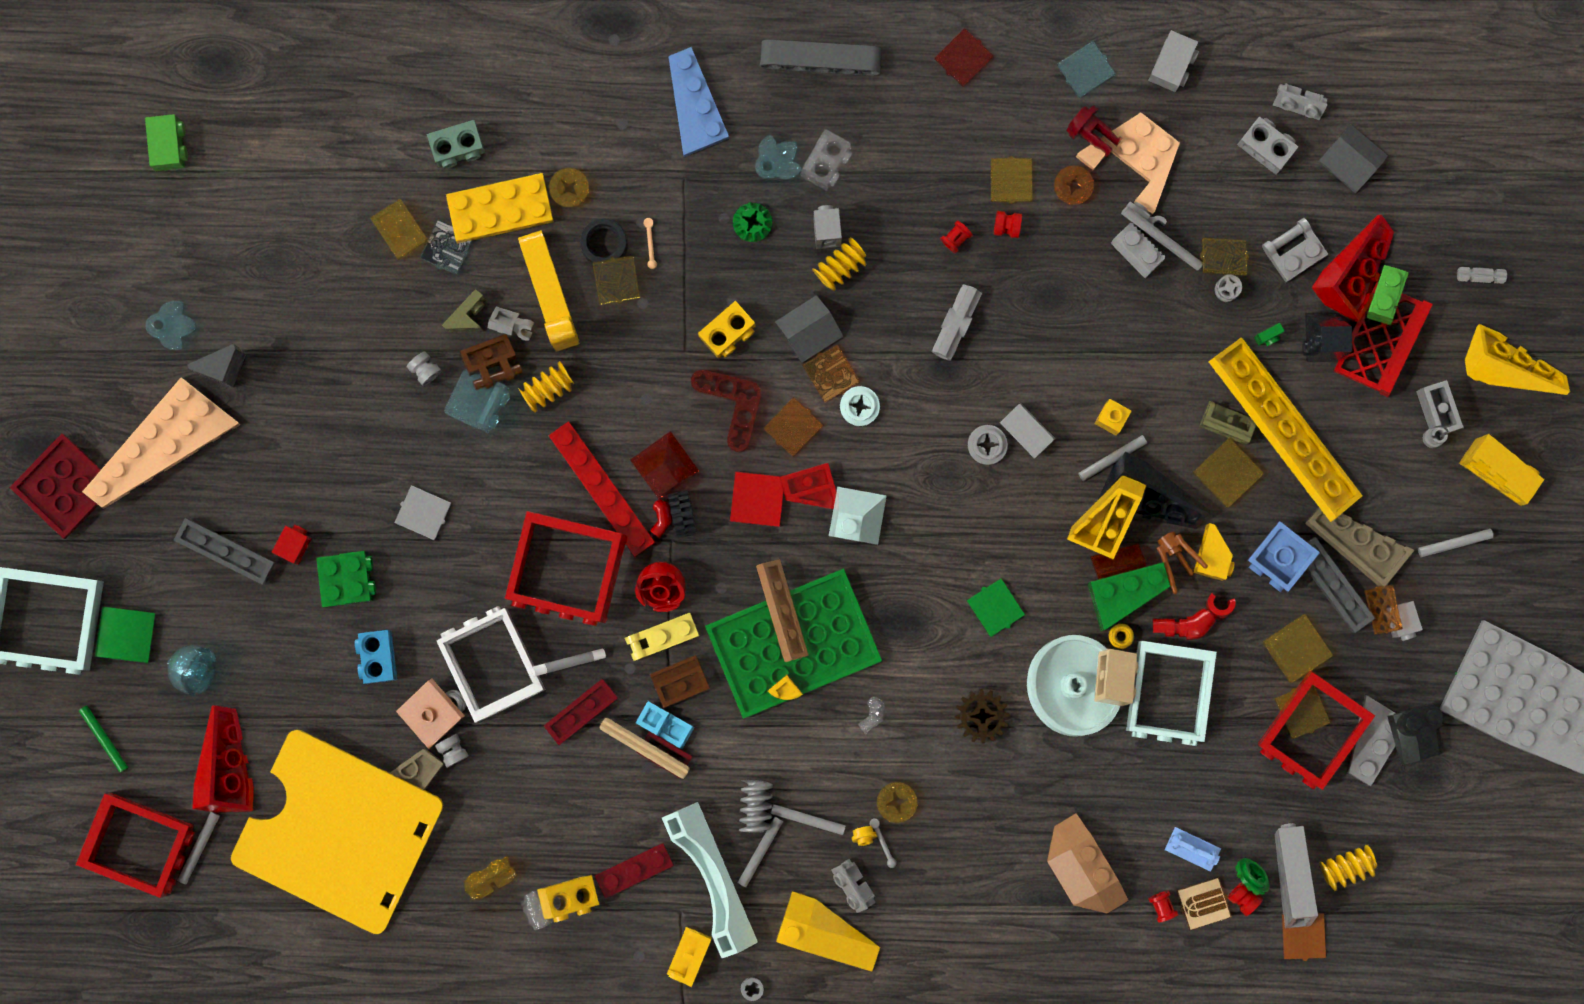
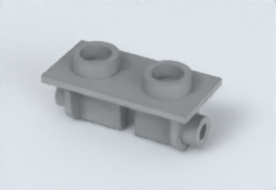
[1273,83,1327,120]
[831,859,875,913]

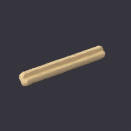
[600,718,690,779]

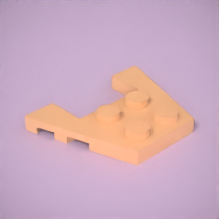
[1076,113,1180,216]

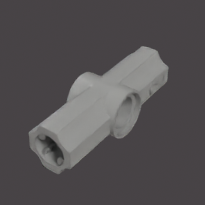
[931,284,982,361]

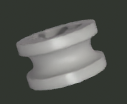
[740,977,764,1001]

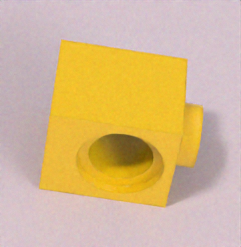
[1094,399,1131,435]

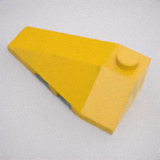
[776,891,880,971]

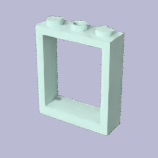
[1126,641,1216,746]

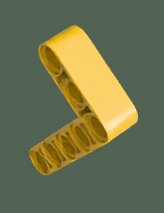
[518,230,580,352]

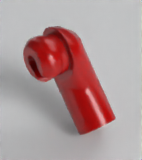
[650,500,673,538]

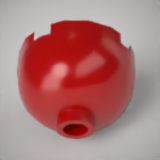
[635,562,686,612]

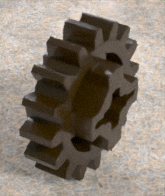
[954,689,1010,744]

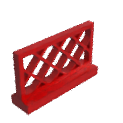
[1334,282,1433,398]

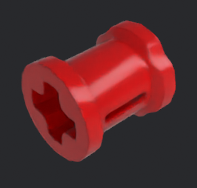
[940,221,973,254]
[1148,890,1178,923]

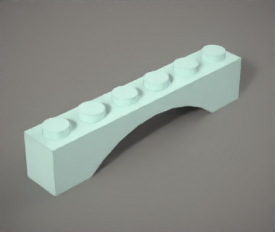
[662,802,758,958]

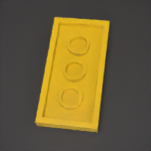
[446,173,554,244]

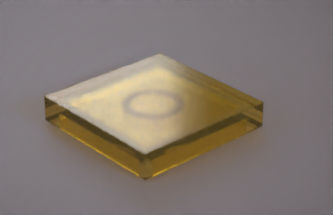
[1192,438,1264,508]
[1262,614,1333,683]

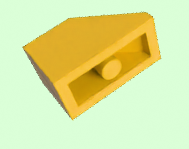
[1193,523,1234,581]

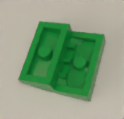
[95,607,155,663]

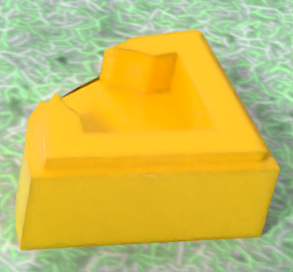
[768,675,803,700]

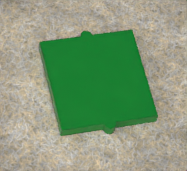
[967,579,1025,637]

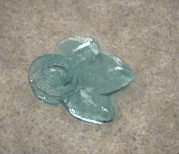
[755,135,801,180]
[145,301,197,350]

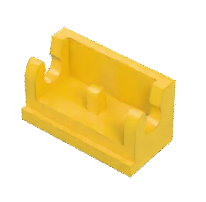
[667,927,712,987]

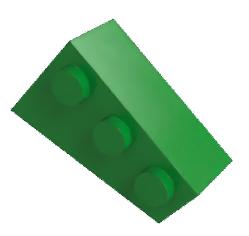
[1087,562,1170,631]

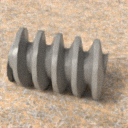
[739,780,773,832]

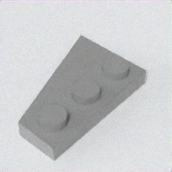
[1347,695,1396,786]

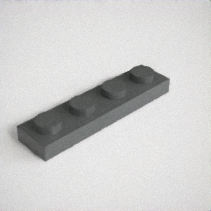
[174,518,275,585]
[1306,537,1375,633]

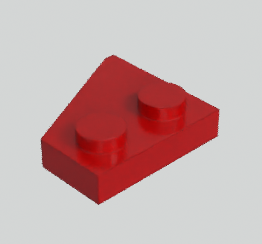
[779,463,836,509]

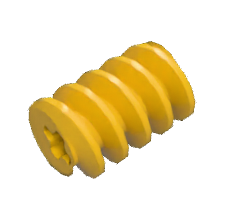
[812,237,867,291]
[518,361,574,413]
[1319,845,1377,891]

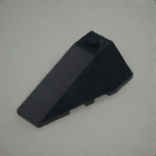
[1098,452,1210,529]

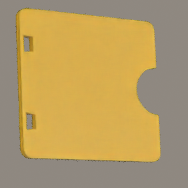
[231,730,443,934]

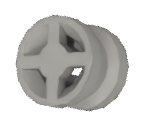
[1214,275,1242,302]

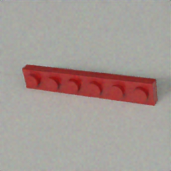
[548,421,655,557]

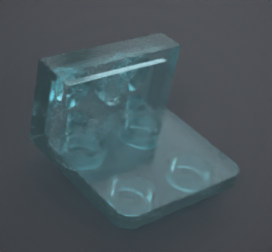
[444,369,510,434]

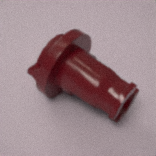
[1066,105,1123,157]

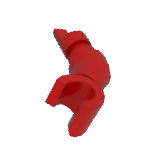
[1153,593,1236,640]

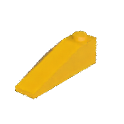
[1465,324,1570,395]

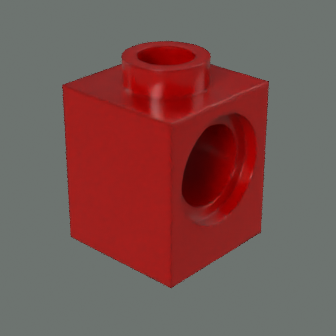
[272,524,312,565]

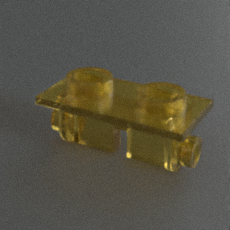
[463,856,517,900]

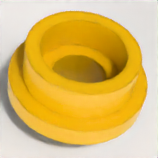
[1109,624,1134,649]
[852,826,877,846]

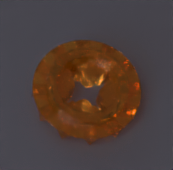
[1054,165,1094,205]

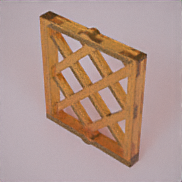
[1365,585,1403,634]

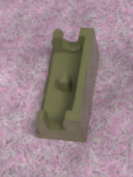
[1199,401,1256,445]

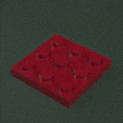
[9,433,101,539]

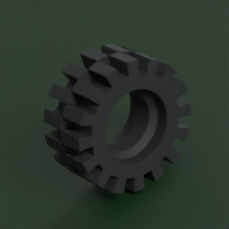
[668,490,697,538]

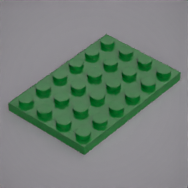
[705,568,882,719]

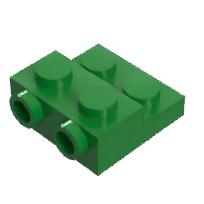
[316,551,376,608]

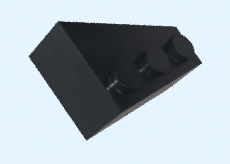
[1302,313,1352,362]

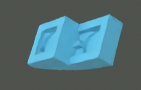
[636,701,695,749]

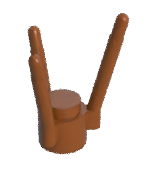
[1156,531,1208,594]

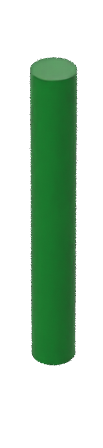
[79,705,129,773]

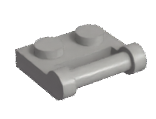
[1262,218,1328,282]

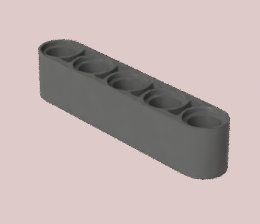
[760,40,882,76]

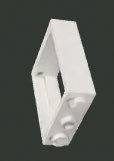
[437,606,546,723]

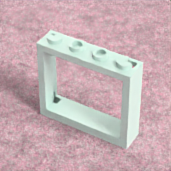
[0,567,104,675]

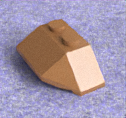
[1047,813,1129,913]

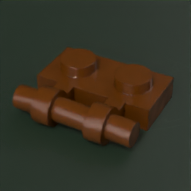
[460,334,522,391]

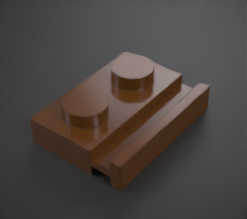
[650,655,710,708]

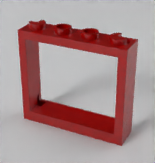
[505,511,627,626]

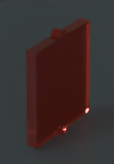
[934,28,993,87]

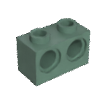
[427,120,485,168]

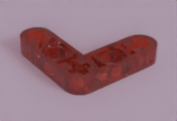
[691,370,761,453]

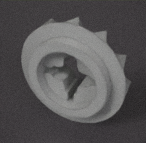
[967,425,1008,465]

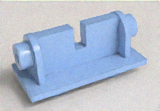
[1165,827,1221,872]

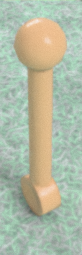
[644,218,657,269]

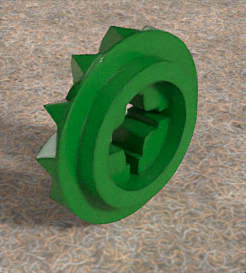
[733,202,772,242]
[1235,858,1270,895]

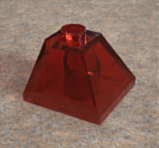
[630,431,699,500]

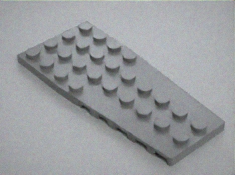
[1439,620,1584,774]

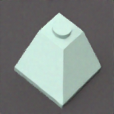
[829,487,886,545]

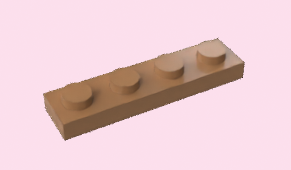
[756,559,809,662]

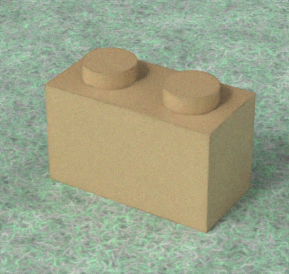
[1094,649,1138,706]

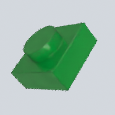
[1254,323,1284,347]

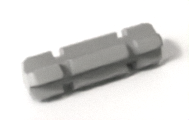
[1457,267,1507,284]

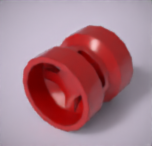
[994,210,1022,238]
[1227,882,1263,916]

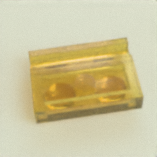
[370,199,429,260]

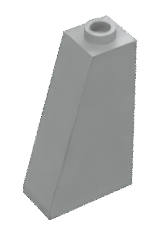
[1275,823,1318,928]

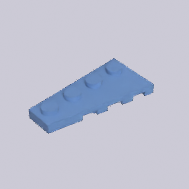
[669,47,729,157]

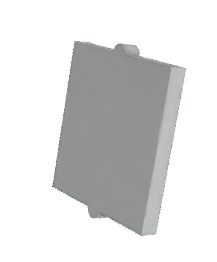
[394,485,451,540]

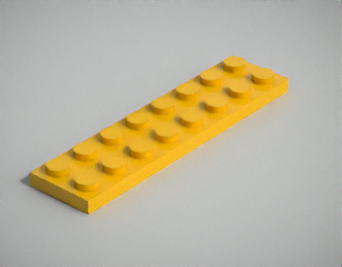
[1209,337,1363,522]

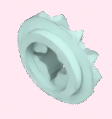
[840,386,880,426]

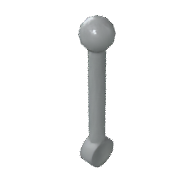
[870,819,897,868]

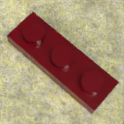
[544,678,618,745]
[595,843,674,899]

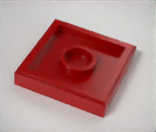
[730,472,783,527]

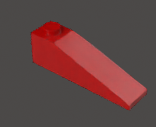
[1312,215,1394,321]
[192,705,254,812]

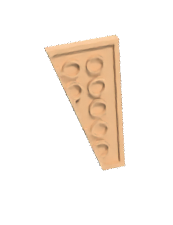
[82,378,240,509]

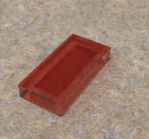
[1090,544,1146,580]

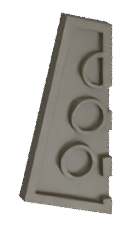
[1305,507,1414,589]

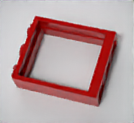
[1258,670,1375,790]
[76,793,195,898]

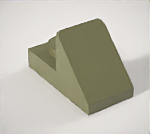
[442,289,486,332]

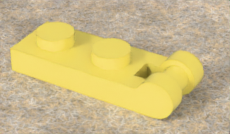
[625,613,699,661]

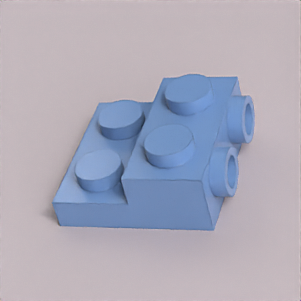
[1248,521,1320,592]

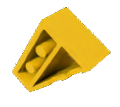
[1459,434,1544,506]
[1067,475,1146,559]

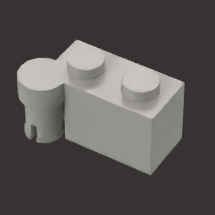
[1416,380,1464,448]

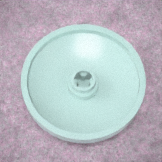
[1027,635,1120,736]

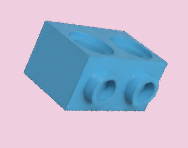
[355,630,397,684]

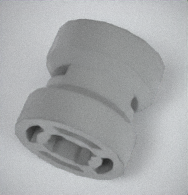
[406,351,442,386]
[435,734,469,768]

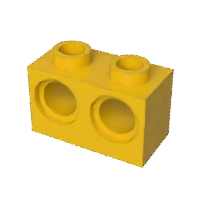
[698,301,756,359]
[537,875,599,922]

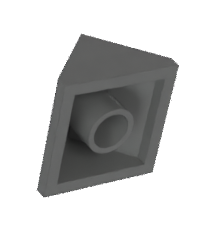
[1318,124,1388,193]
[775,295,843,363]
[187,344,246,387]

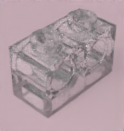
[801,129,853,191]

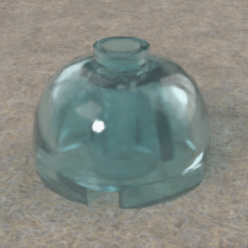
[167,645,216,696]

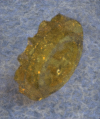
[549,168,589,207]
[877,782,917,823]

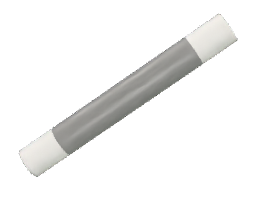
[532,648,606,677]

